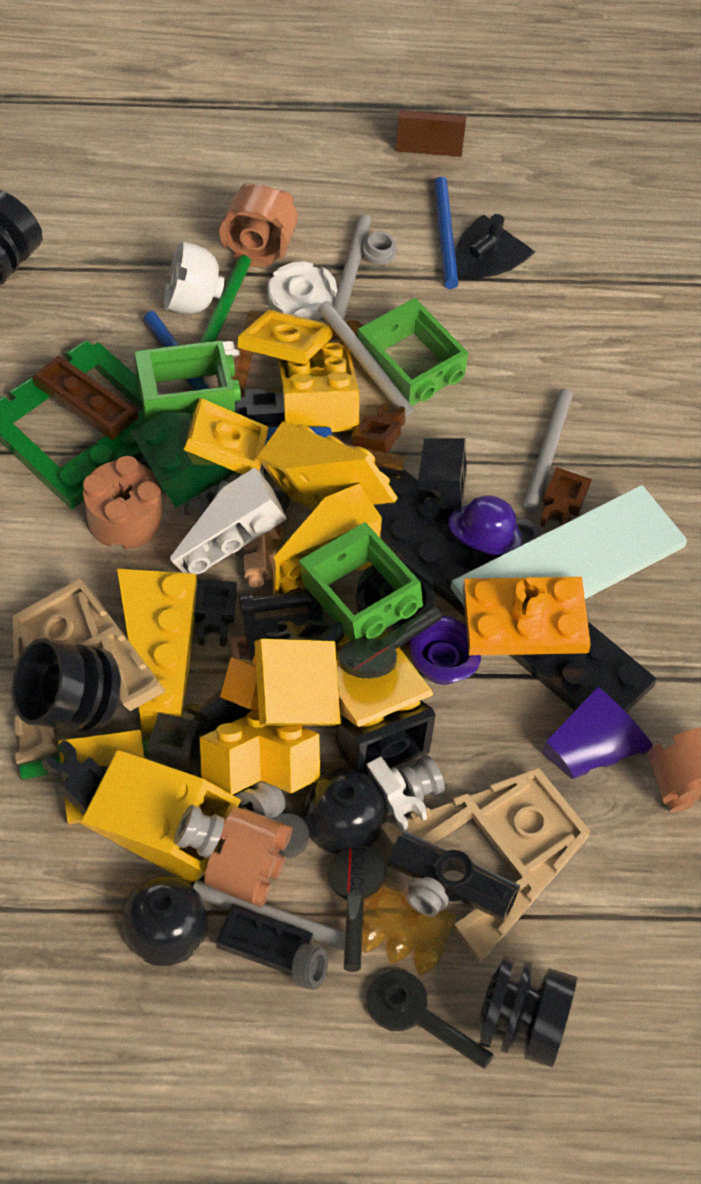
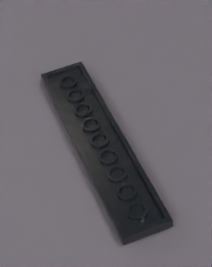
[367,450,657,713]

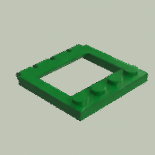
[0,340,145,510]

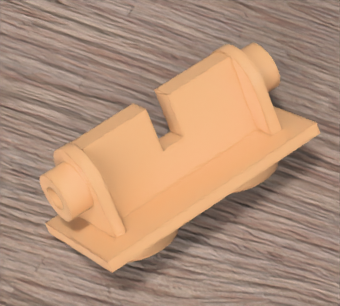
[243,523,283,588]

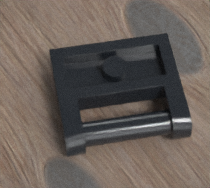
[239,588,325,660]

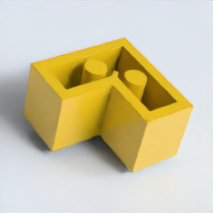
[200,710,320,795]

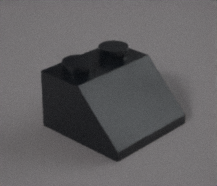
[336,700,436,775]

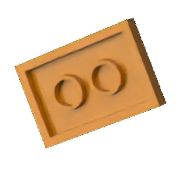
[463,577,591,656]

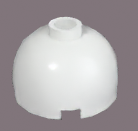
[164,241,224,315]

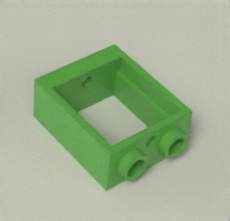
[357,298,468,406]
[134,340,241,423]
[299,522,423,641]

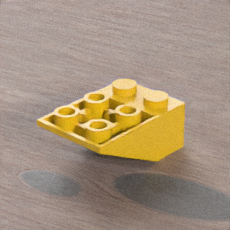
[278,342,359,432]
[257,422,397,510]
[273,483,382,595]
[335,630,433,727]
[80,750,241,884]

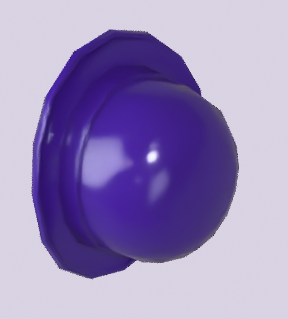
[448,495,522,556]
[409,616,481,685]

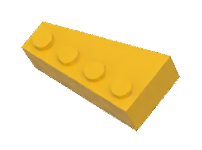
[117,569,197,735]

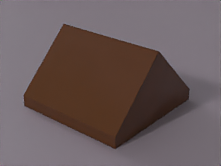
[396,110,466,157]

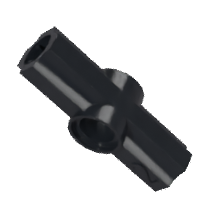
[388,831,520,922]

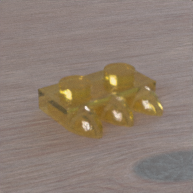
[362,886,457,975]

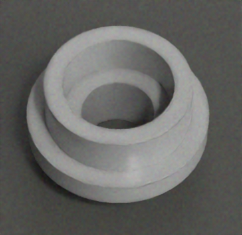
[362,231,397,265]
[406,877,449,917]

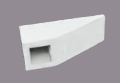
[170,468,287,576]

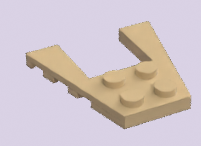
[13,579,166,764]
[381,768,590,963]

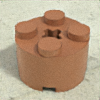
[219,183,298,267]
[83,456,163,549]
[647,727,701,813]
[204,807,293,908]

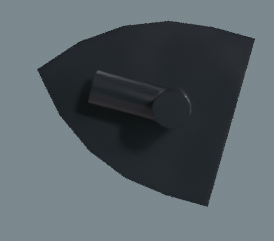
[455,214,535,278]

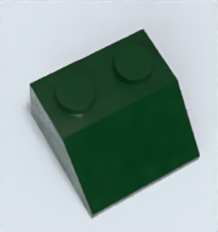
[131,412,236,508]

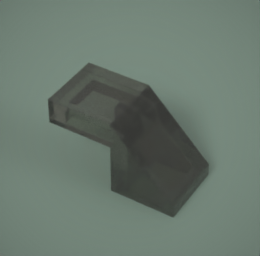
[147,712,202,778]

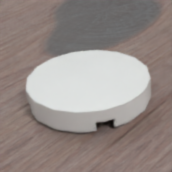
[267,261,337,321]

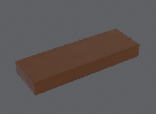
[32,355,138,440]

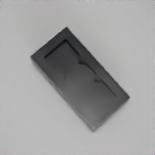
[216,904,313,975]

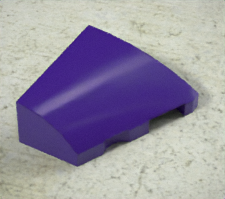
[541,687,653,779]

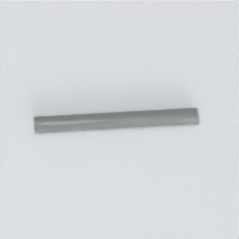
[333,214,371,319]
[318,301,414,418]
[523,389,573,512]
[193,880,345,950]

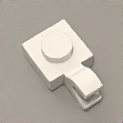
[367,757,427,831]

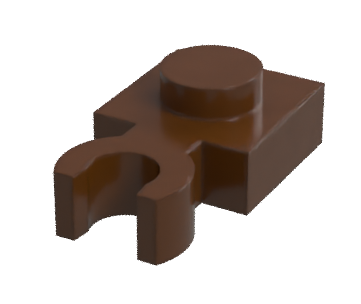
[351,403,406,454]
[540,467,592,528]

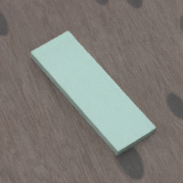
[451,485,687,606]

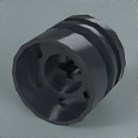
[0,190,43,285]
[12,638,121,733]
[479,955,578,1068]

